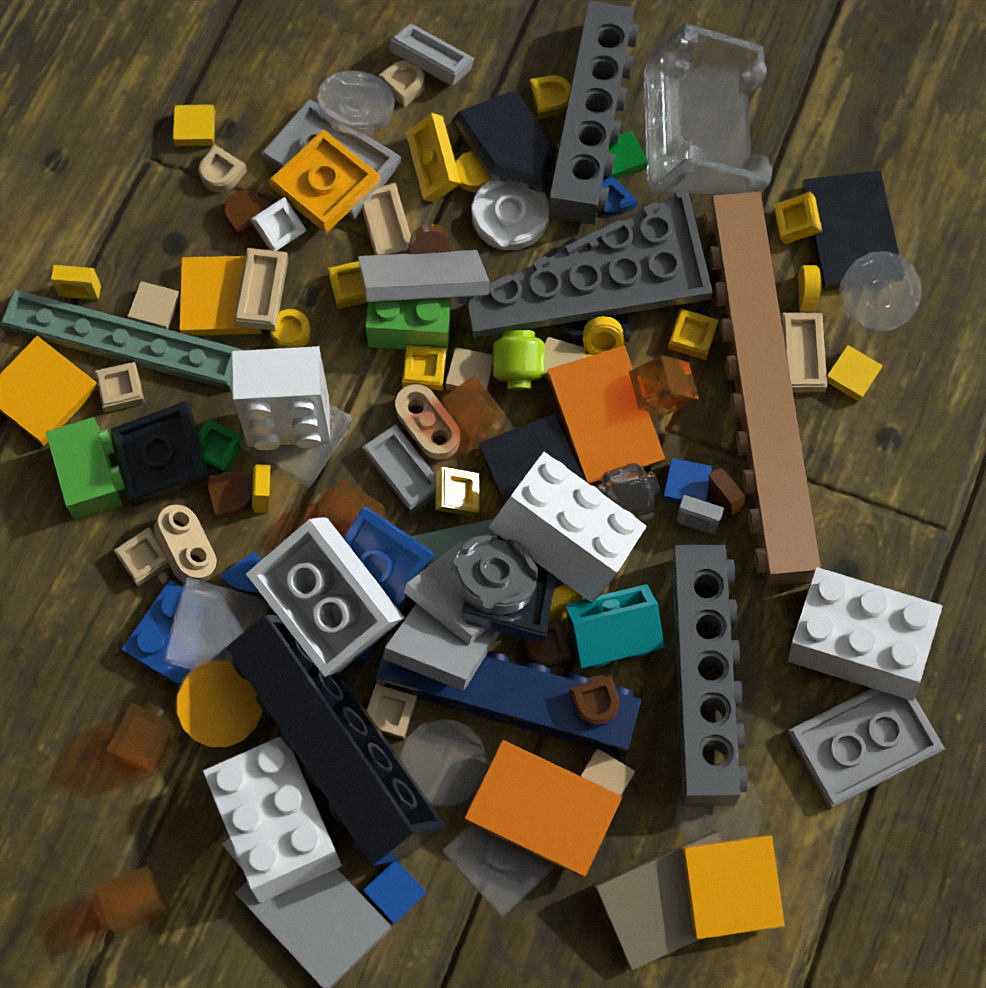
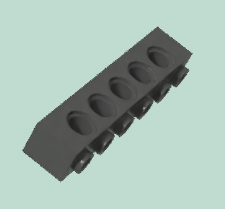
[548,1,639,225]
[671,545,747,806]

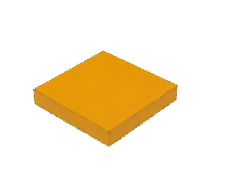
[268,129,381,233]
[180,256,262,336]
[0,336,99,446]
[682,835,785,939]

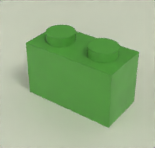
[366,298,451,353]
[46,417,125,520]

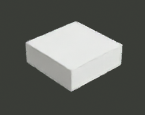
[250,197,307,251]

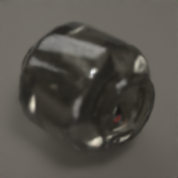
[595,463,660,518]

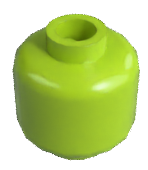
[492,330,546,390]

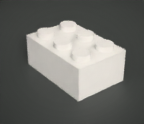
[232,347,330,451]
[488,452,646,603]
[246,517,405,677]
[788,567,943,701]
[203,737,342,903]

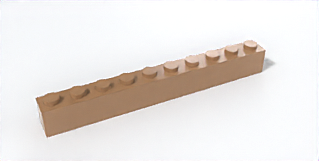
[704,191,821,586]

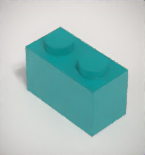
[565,584,665,668]

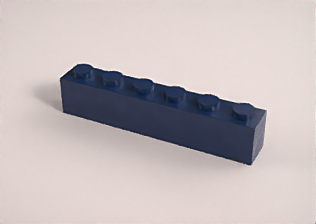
[376,630,641,758]

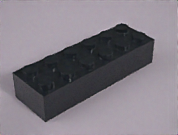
[226,615,446,866]

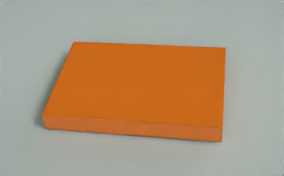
[547,345,665,485]
[465,740,623,879]

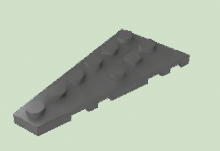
[466,187,713,338]

